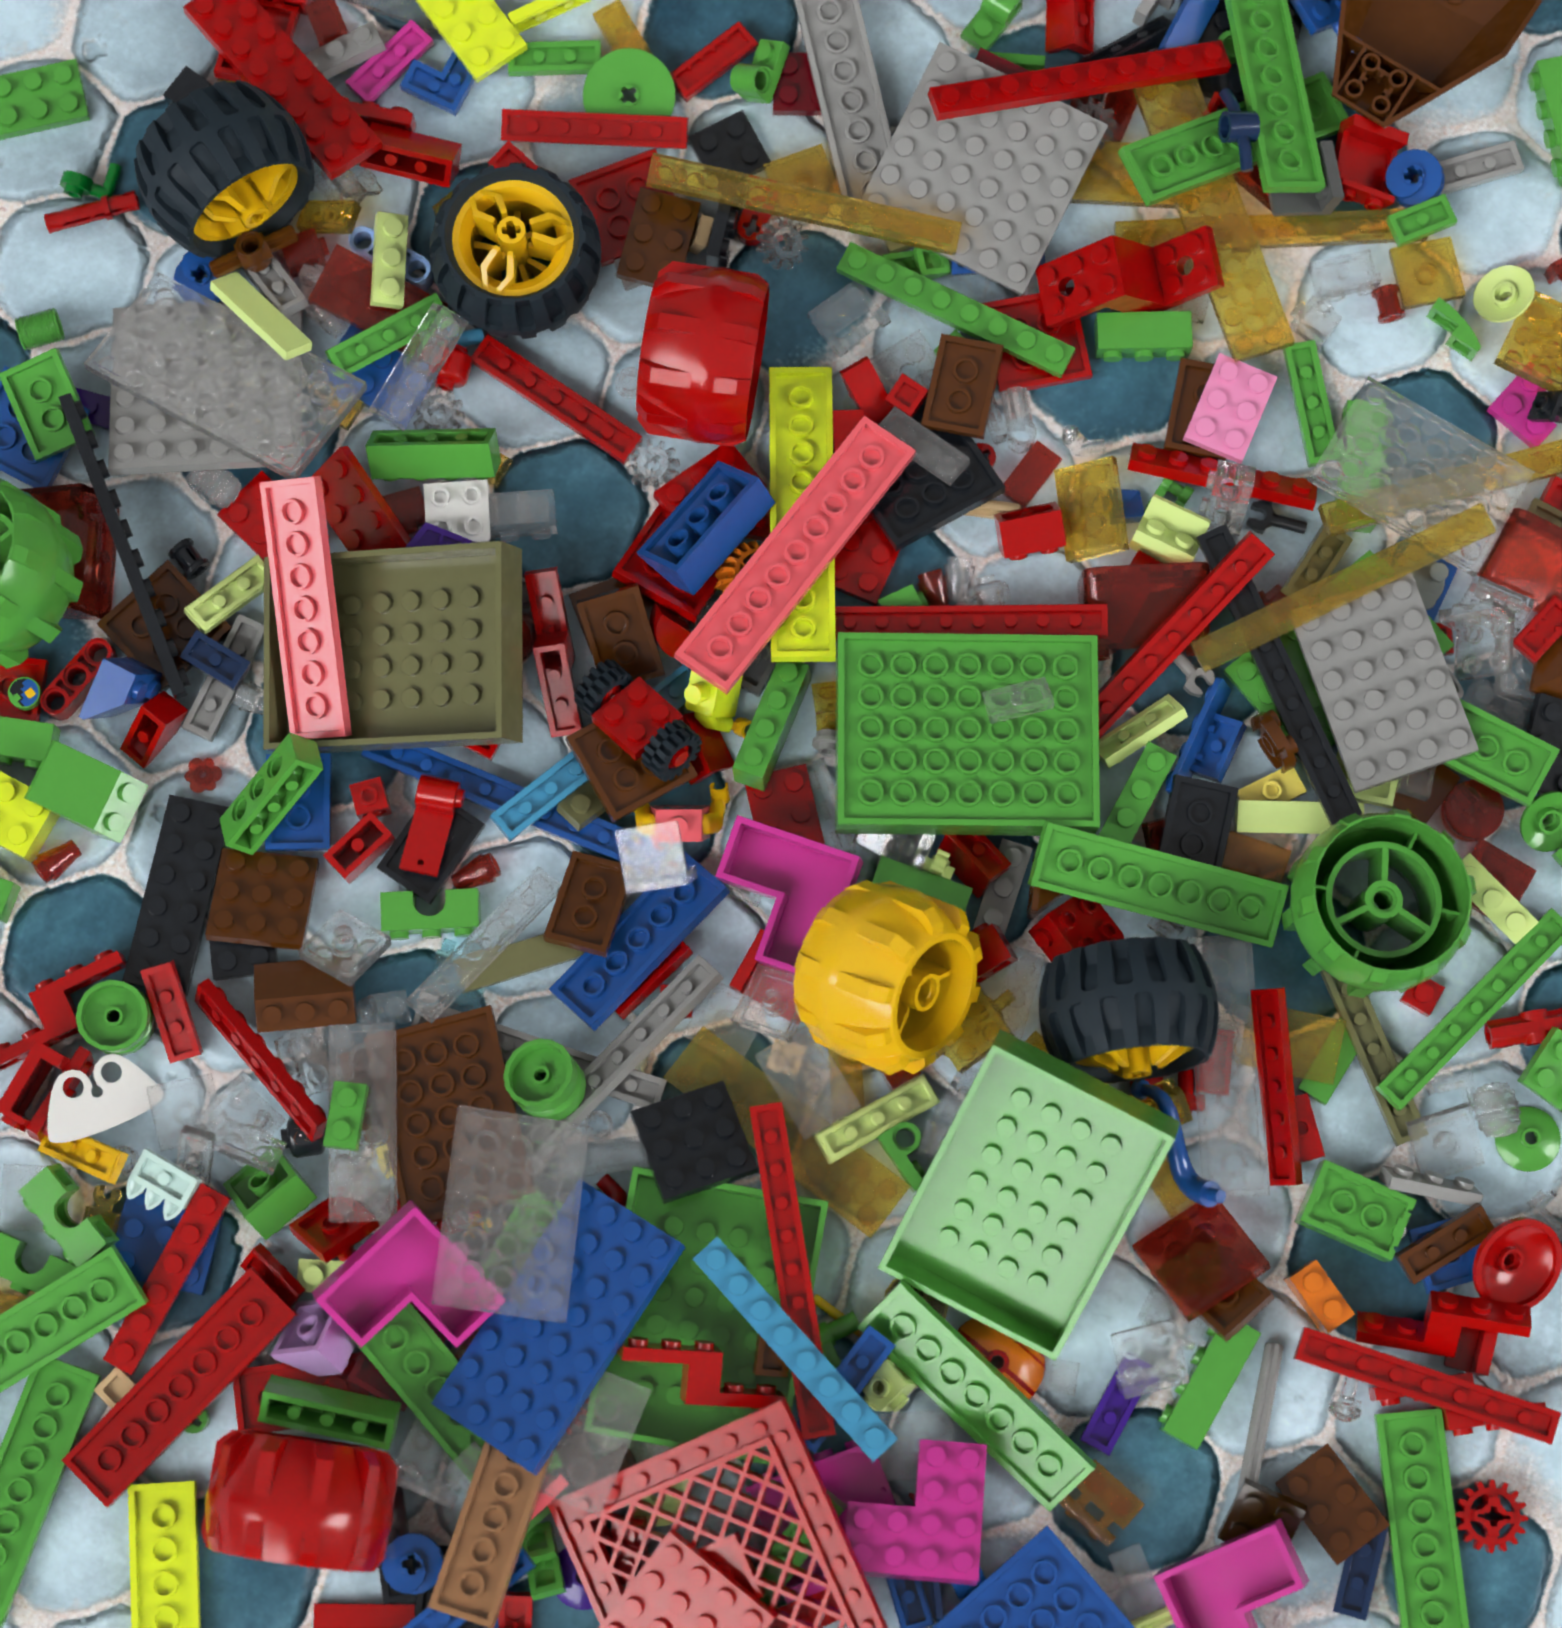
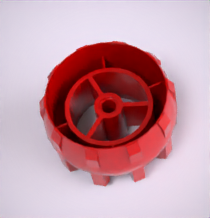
[636,261,770,447]
[201,1430,400,1572]

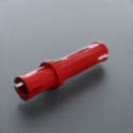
[44,190,141,234]

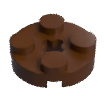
[1250,709,1299,774]

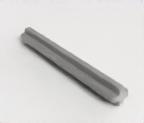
[1236,1342,1283,1495]

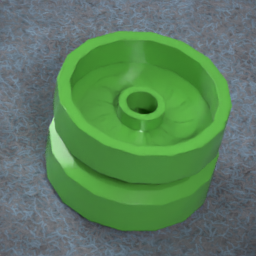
[76,980,156,1056]
[503,1039,586,1123]

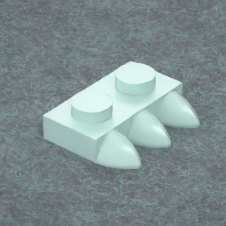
[126,1149,203,1221]

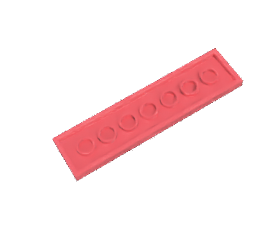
[259,476,352,739]

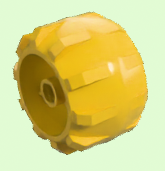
[793,880,983,1075]

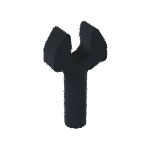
[1246,500,1307,534]

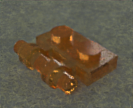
[1059,1459,1145,1547]

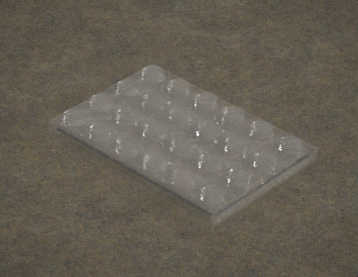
[1307,376,1535,577]
[431,1105,589,1323]

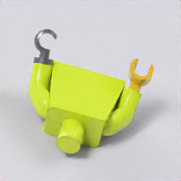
[684,644,771,738]

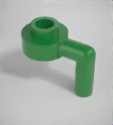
[60,163,122,199]

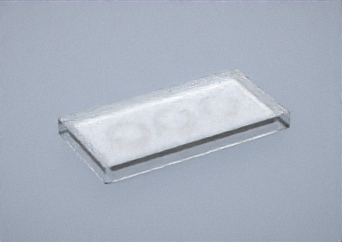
[539,1371,652,1517]

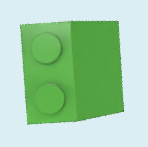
[222,1142,317,1240]

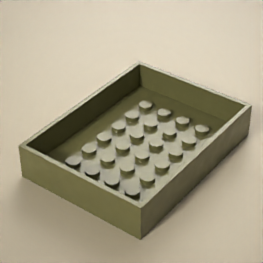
[263,541,523,753]

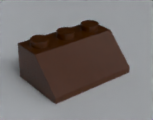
[254,955,358,1033]

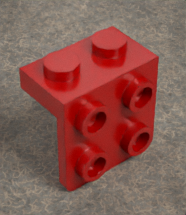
[1028,897,1124,962]

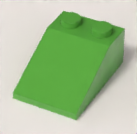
[24,740,149,843]

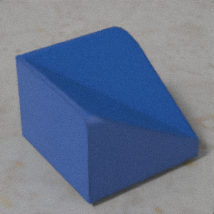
[1108,489,1144,525]

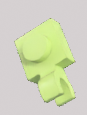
[920,849,955,880]

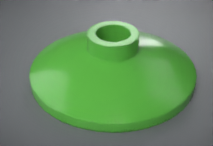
[1520,791,1562,852]
[1495,1106,1561,1172]

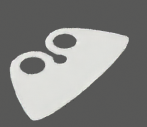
[48,1054,164,1143]

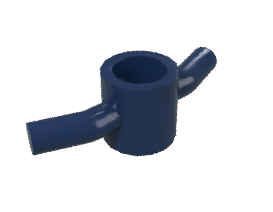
[1218,88,1260,172]

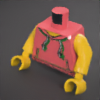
[634,782,730,842]

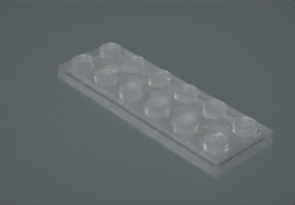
[329,1022,397,1223]

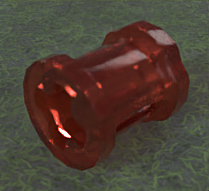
[1371,284,1406,324]

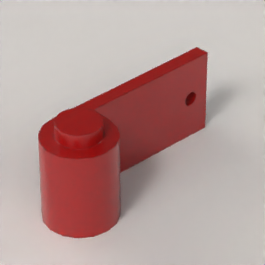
[399,774,466,877]

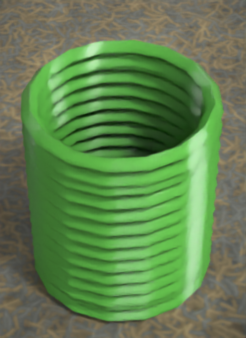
[15,308,64,351]

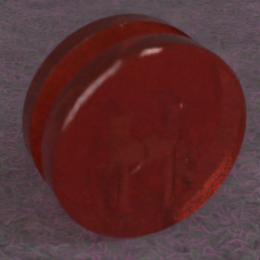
[1440,780,1504,842]

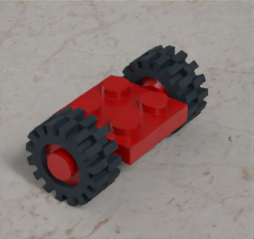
[574,659,702,782]

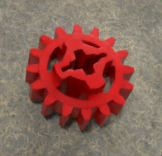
[1455,1479,1528,1553]

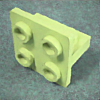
[1129,494,1211,573]

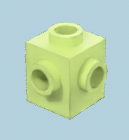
[862,1359,917,1412]

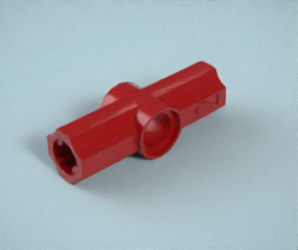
[1484,1008,1562,1049]

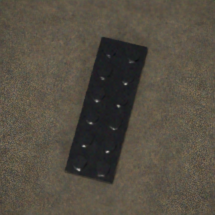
[122,794,229,996]

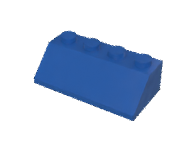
[636,461,776,595]

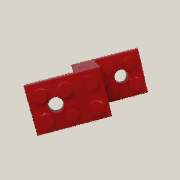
[1036,225,1225,328]

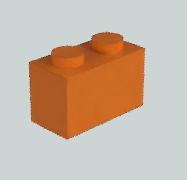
[1284,1259,1355,1334]

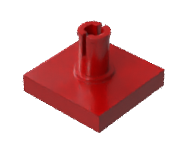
[289,1188,380,1264]

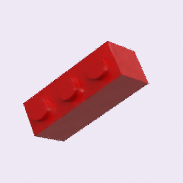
[359,122,462,188]

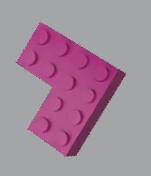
[715,815,863,975]
[312,1200,506,1348]
[845,1439,987,1585]
[1154,1518,1310,1628]

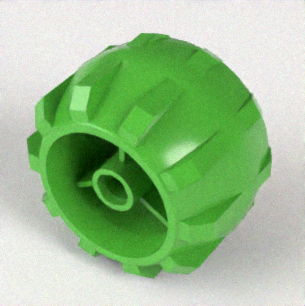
[0,478,83,669]
[1281,808,1477,998]

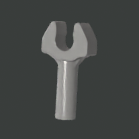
[1173,653,1215,698]

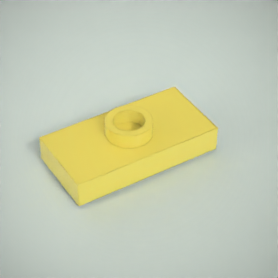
[1237,768,1307,801]

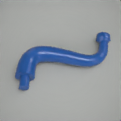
[1130,1079,1226,1208]

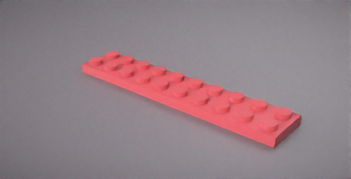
[674,416,916,694]

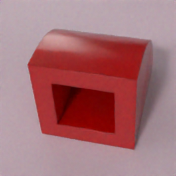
[650,603,691,658]

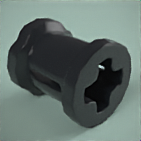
[168,538,210,580]

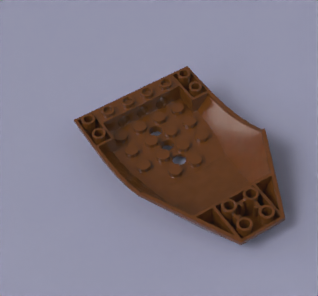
[1331,0,1543,129]

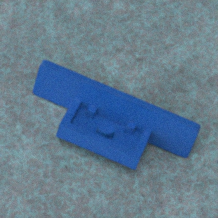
[1165,677,1247,794]

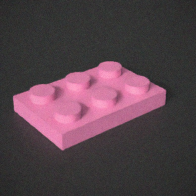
[1183,353,1278,464]

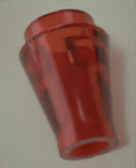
[916,569,949,606]
[31,840,82,884]
[451,852,501,889]

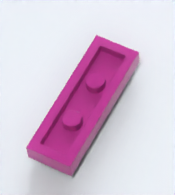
[345,19,434,102]

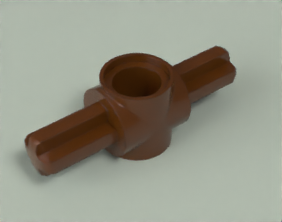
[209,225,298,278]

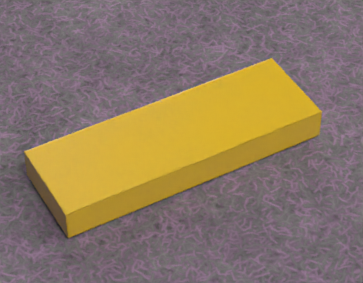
[37,1135,129,1185]

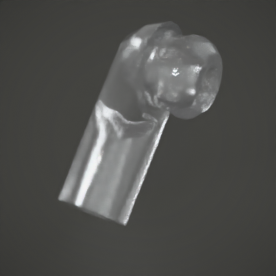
[1061,424,1105,456]

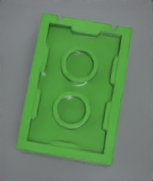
[1294,1159,1417,1262]

